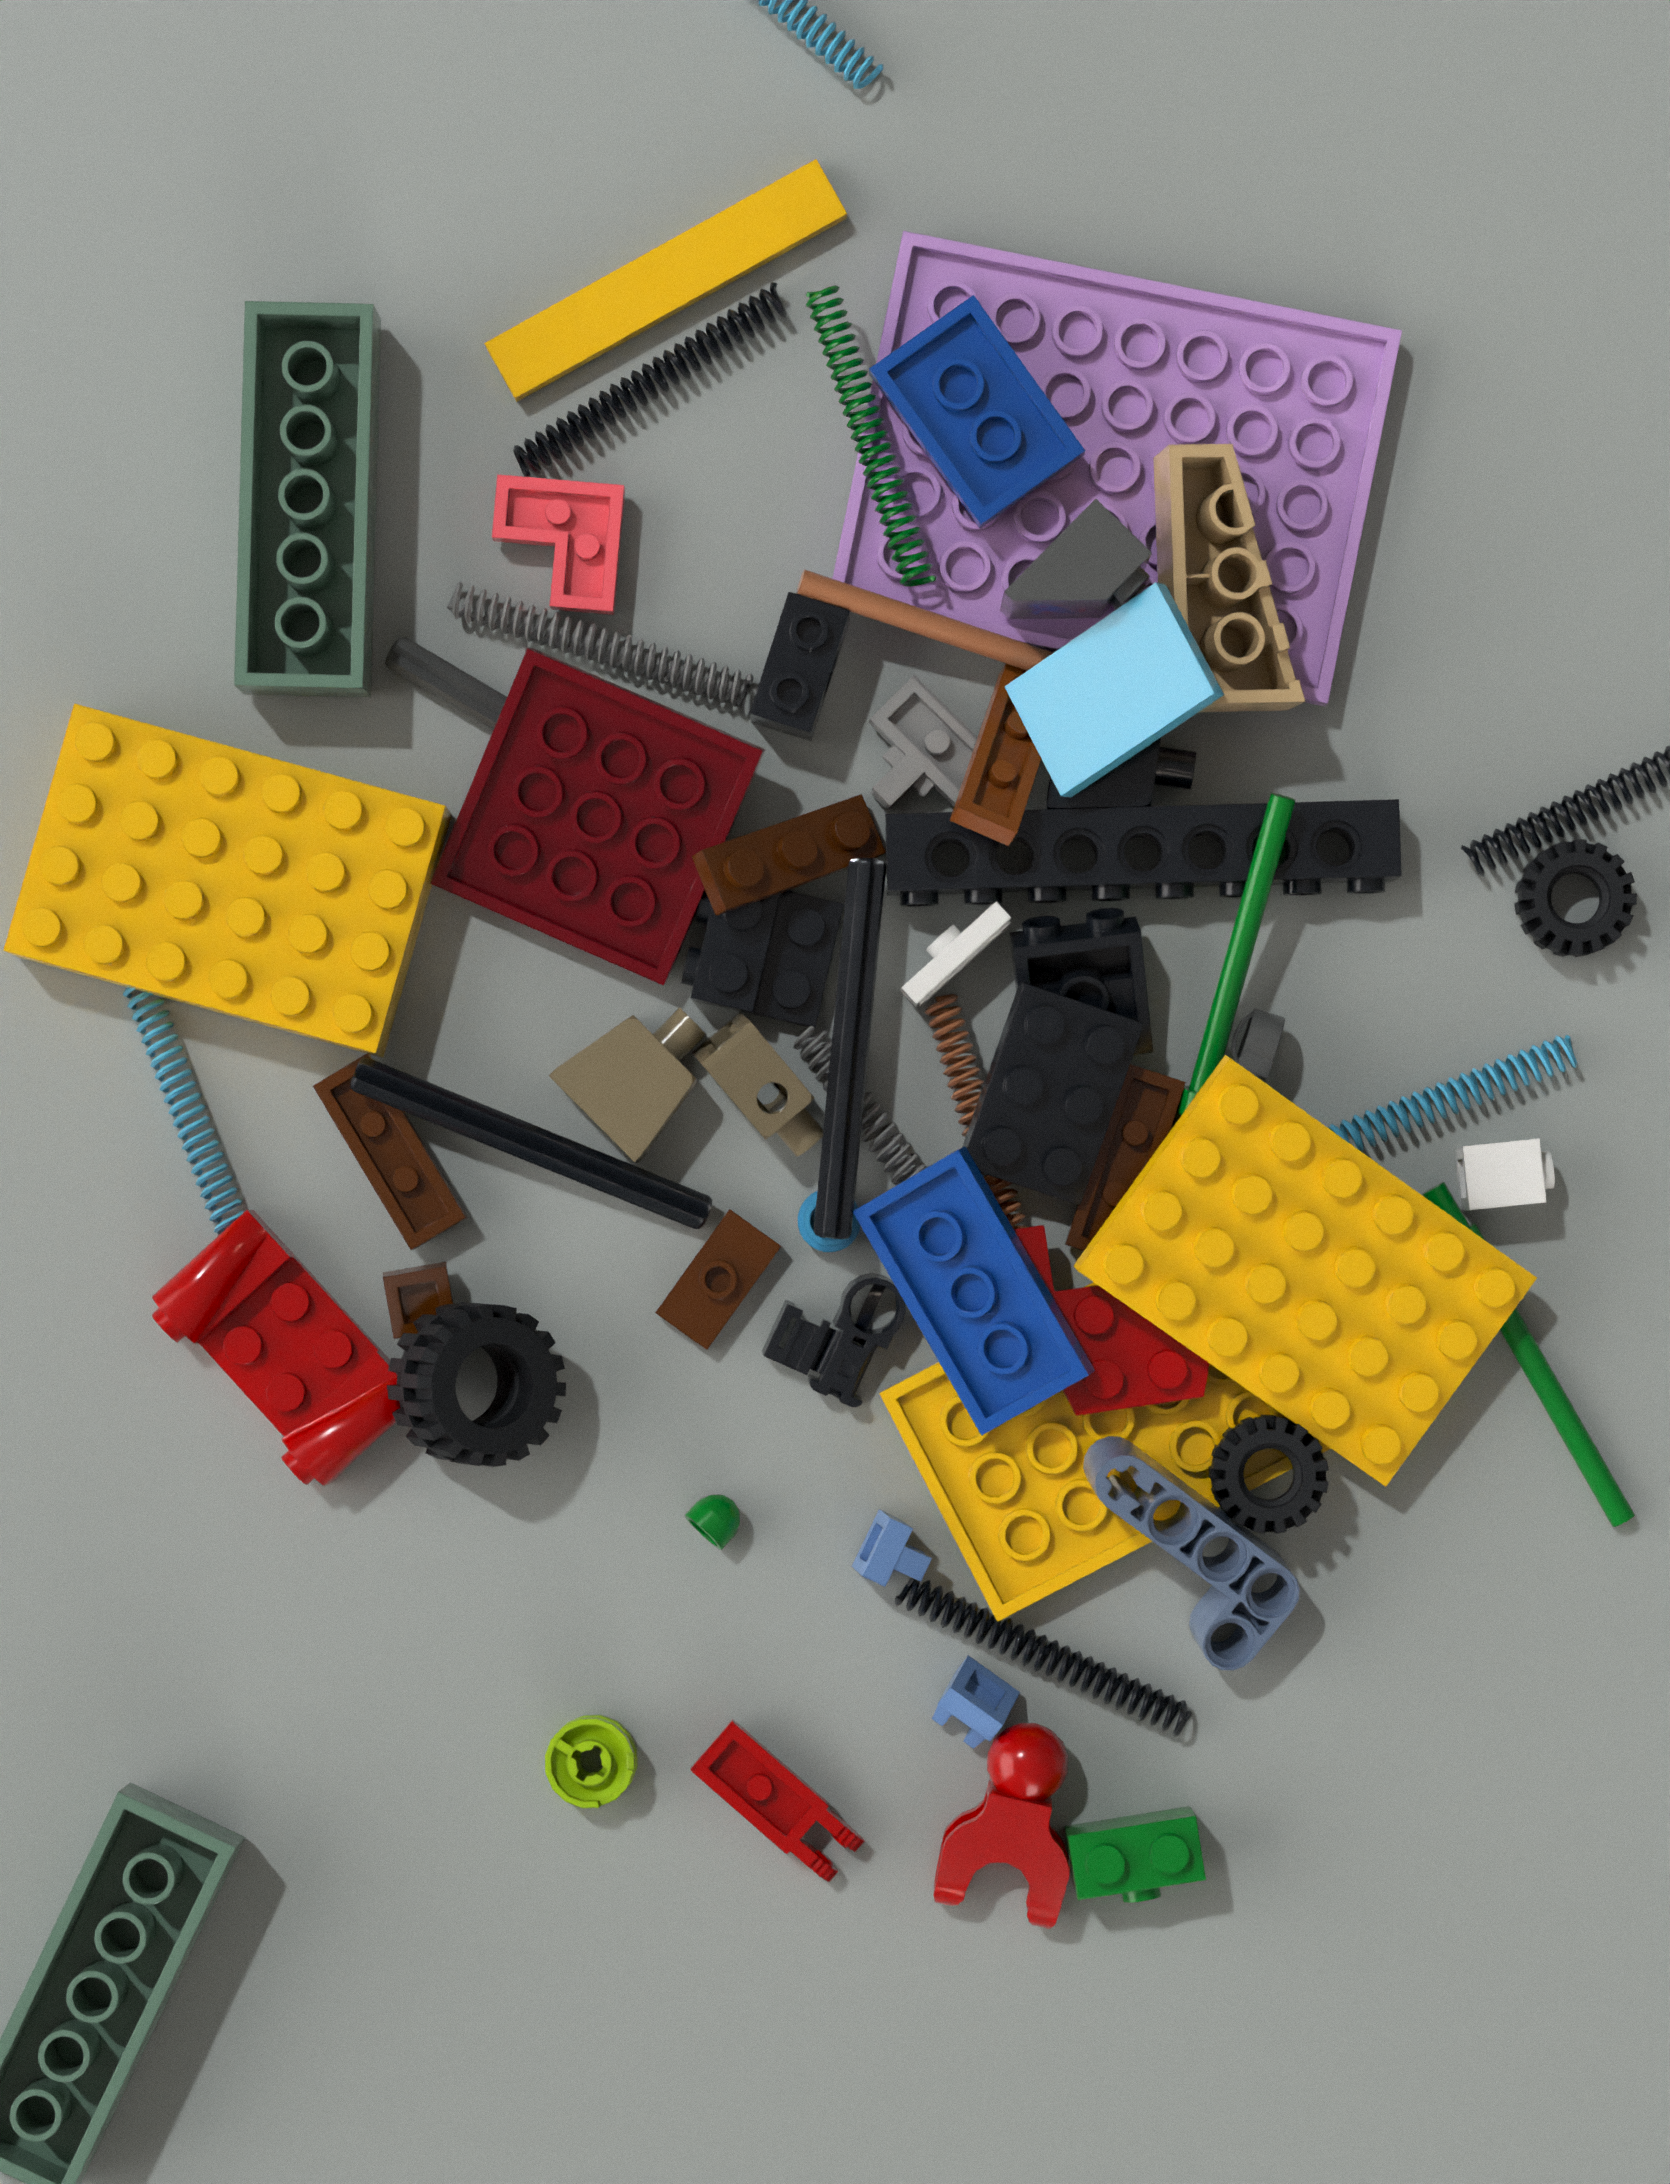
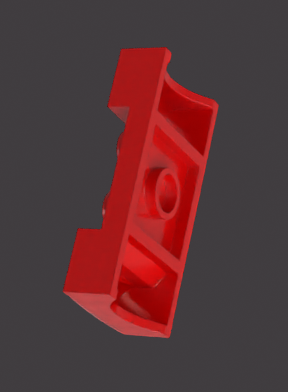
[152,1210,401,1486]

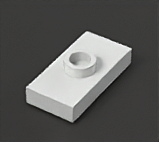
[901,901,1011,1008]

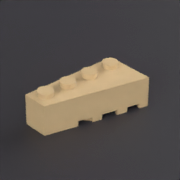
[1153,444,1305,712]

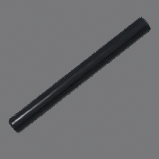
[814,857,886,1239]
[350,1057,712,1229]

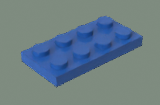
[852,1146,1095,1436]

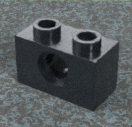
[749,591,850,741]

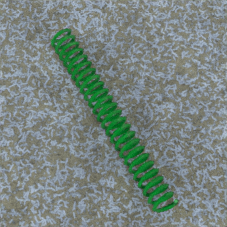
[806,285,937,587]

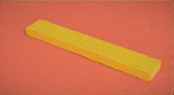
[484,159,847,402]

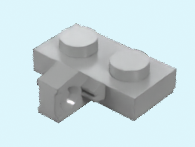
[868,675,977,811]

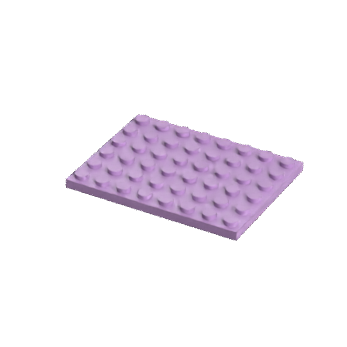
[832,231,1402,706]

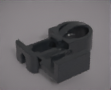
[762,1273,906,1407]

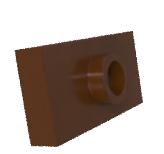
[655,1209,781,1350]

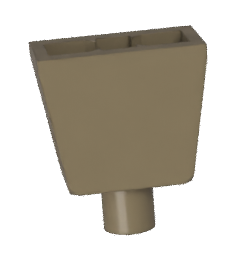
[549,1007,707,1163]
[692,1012,823,1157]

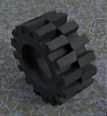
[1514,839,1637,957]
[1208,1415,1329,1534]

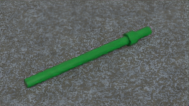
[1176,793,1296,1115]
[1422,1182,1635,1527]

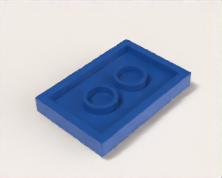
[869,295,1085,529]

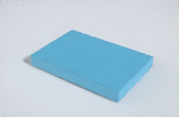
[1005,582,1224,798]

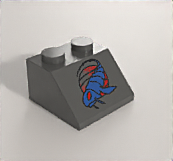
[1000,498,1152,619]

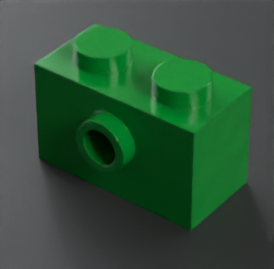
[1064,1806,1206,1903]

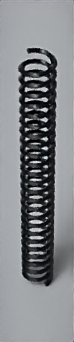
[513,282,787,477]
[1461,746,1670,876]
[895,1578,1192,1737]

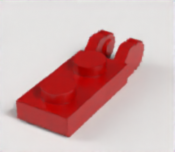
[690,1719,864,1882]

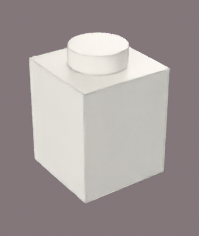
[1454,1138,1555,1211]

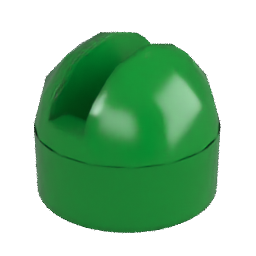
[684,1494,740,1550]

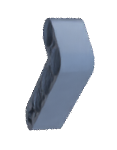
[1083,1436,1300,1671]

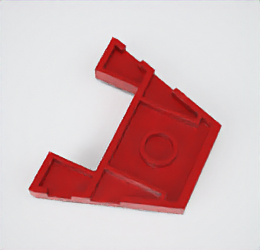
[1014,1225,1210,1416]

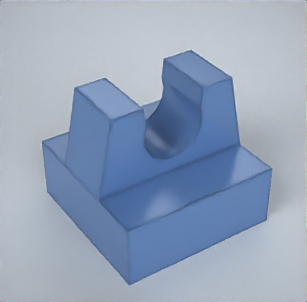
[851,1509,932,1587]
[932,1655,1020,1749]

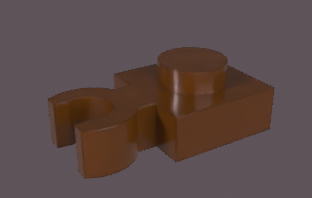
[383,1261,454,1339]

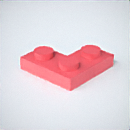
[492,474,625,615]

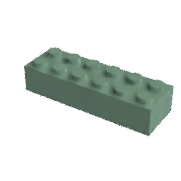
[234,301,381,698]
[0,1782,246,2184]

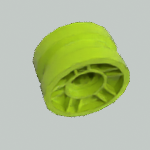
[545,1714,638,1808]

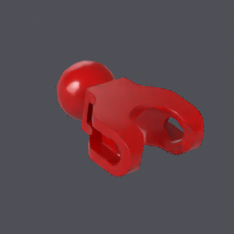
[933,1723,1070,1929]

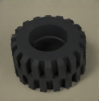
[387,1302,566,1467]

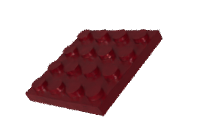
[430,648,766,986]

